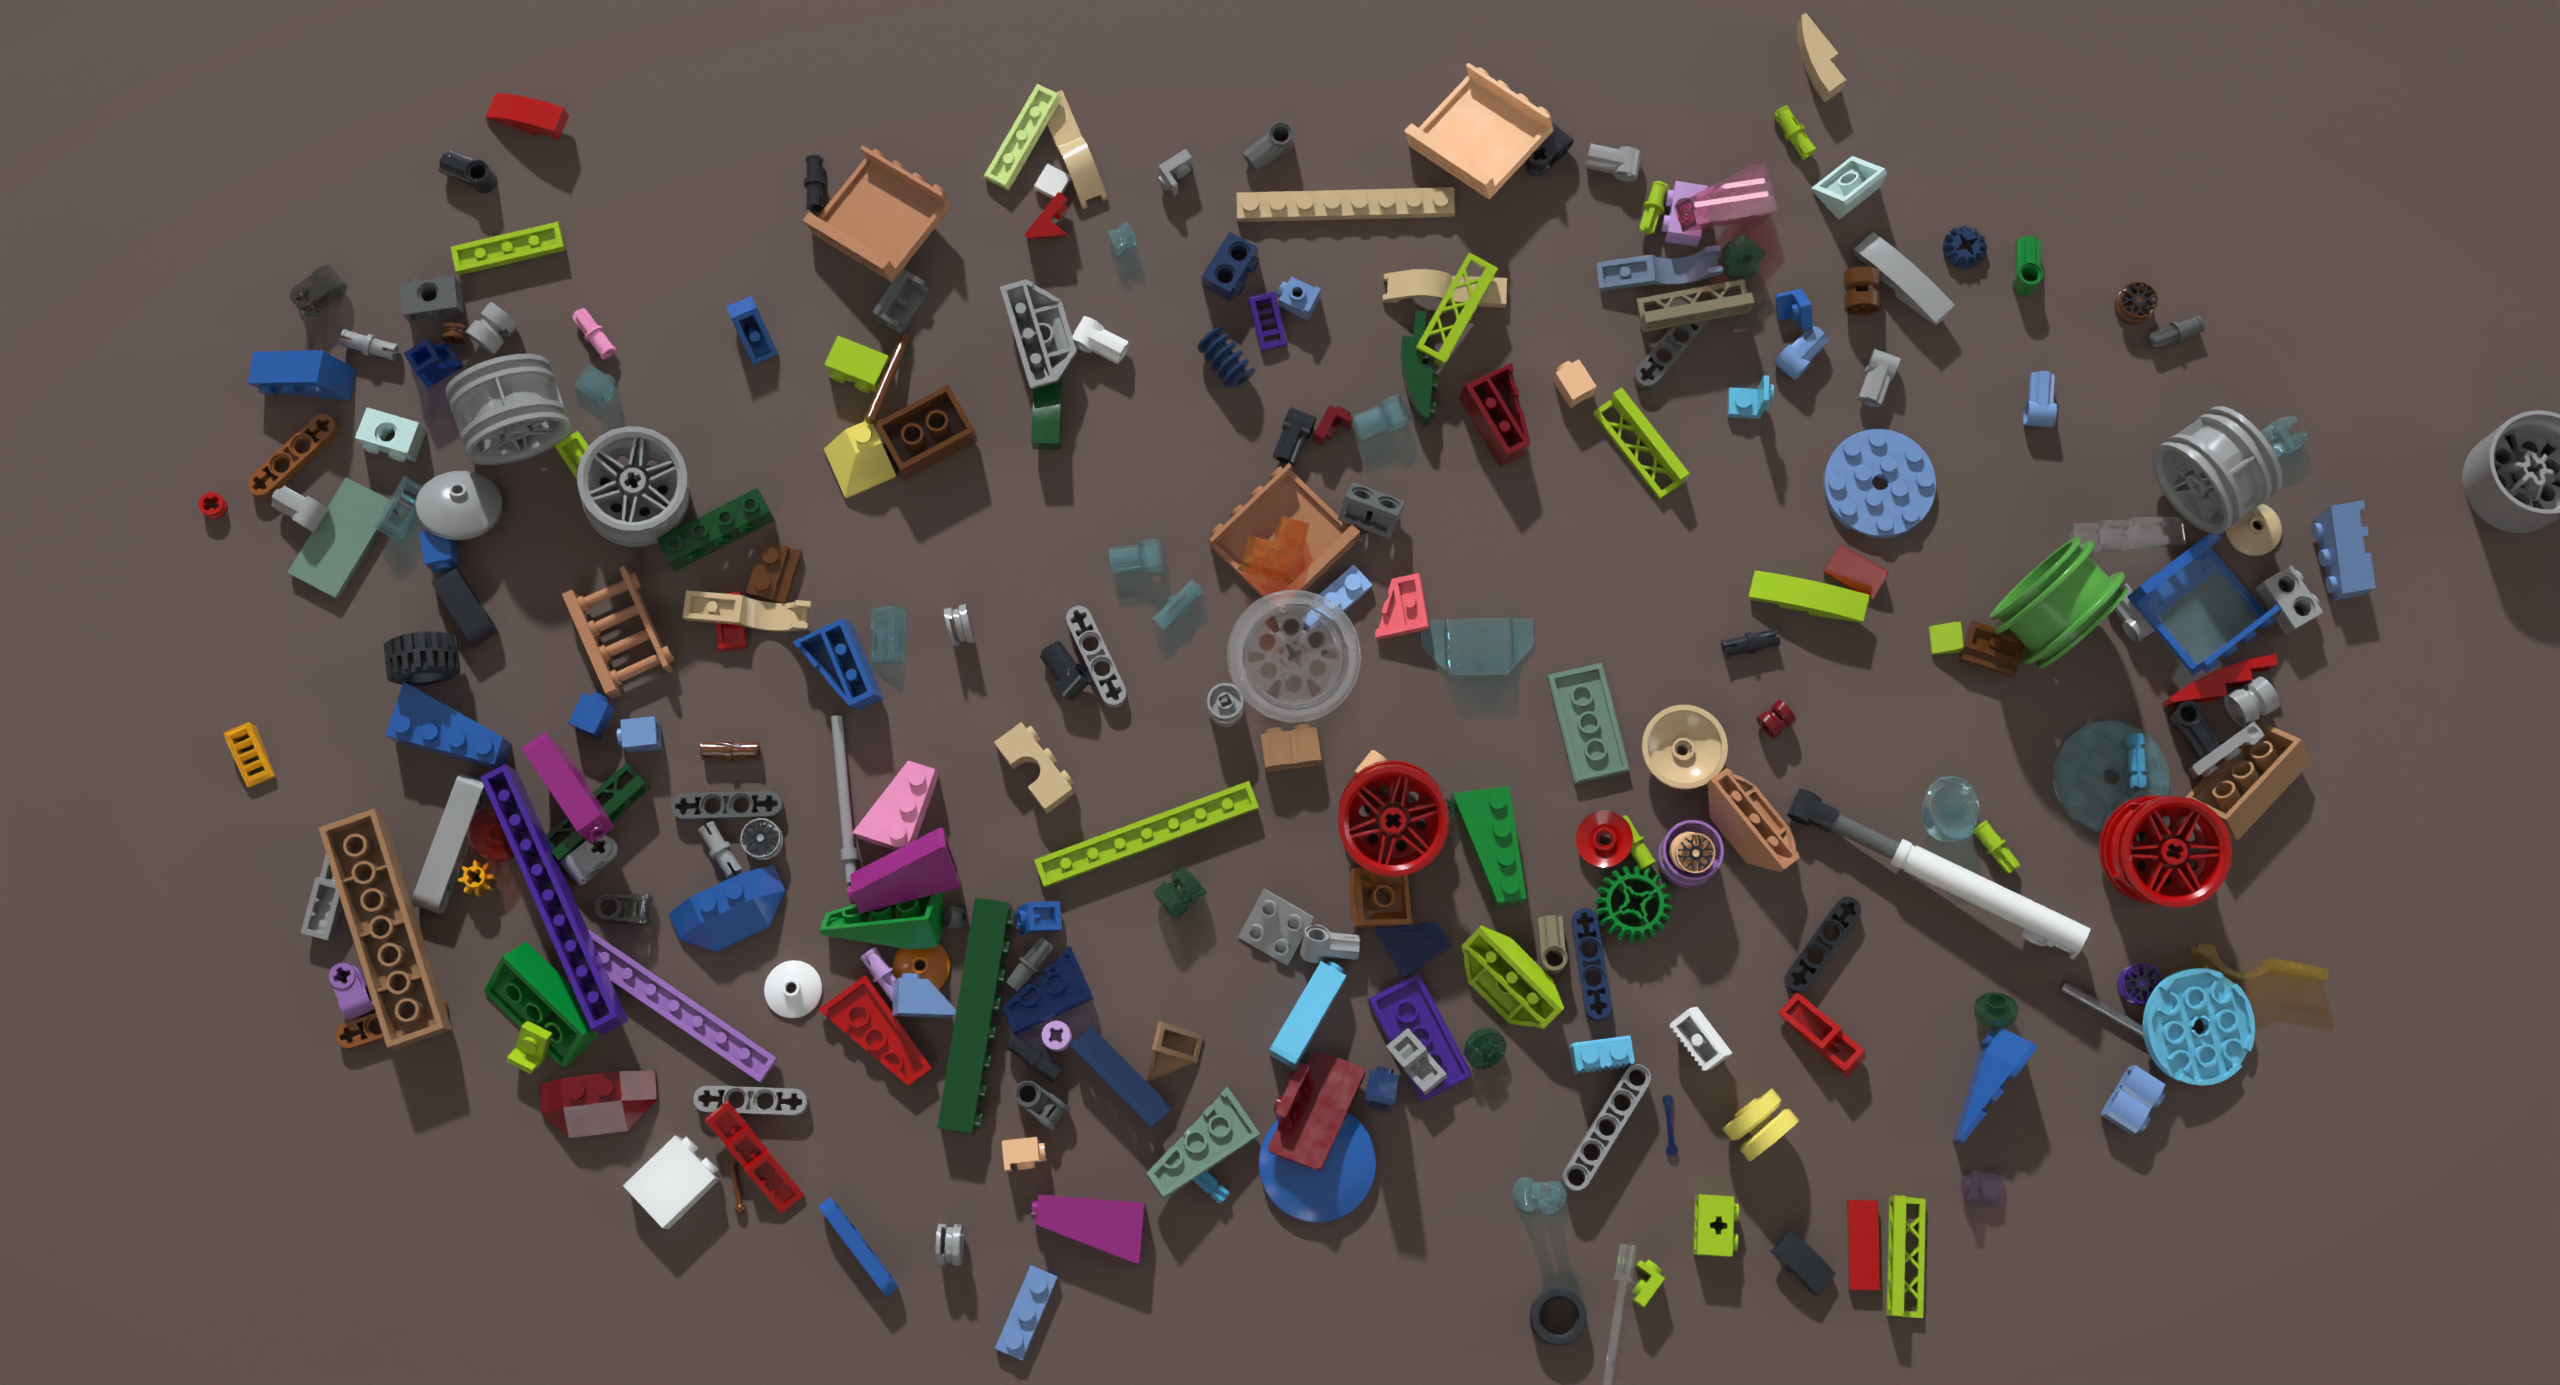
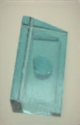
[871,605,906,664]

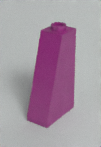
[522,732,614,844]
[847,828,960,913]
[1031,1195,1146,1264]

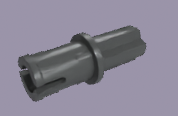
[2148,315,2205,349]
[1005,938,1053,992]

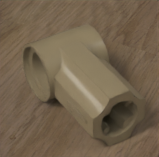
[1537,915,1568,976]

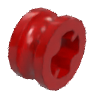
[198,492,228,520]

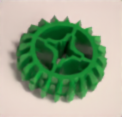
[1594,866,1673,944]

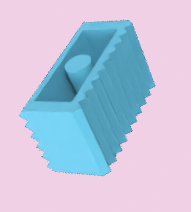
[1570,1035,1635,1075]

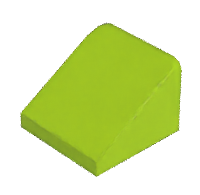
[1928,622,1964,655]

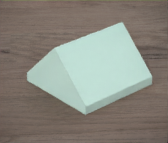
[1812,156,1887,220]

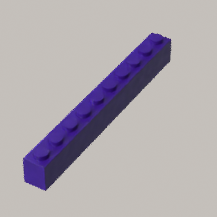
[480,764,628,1035]

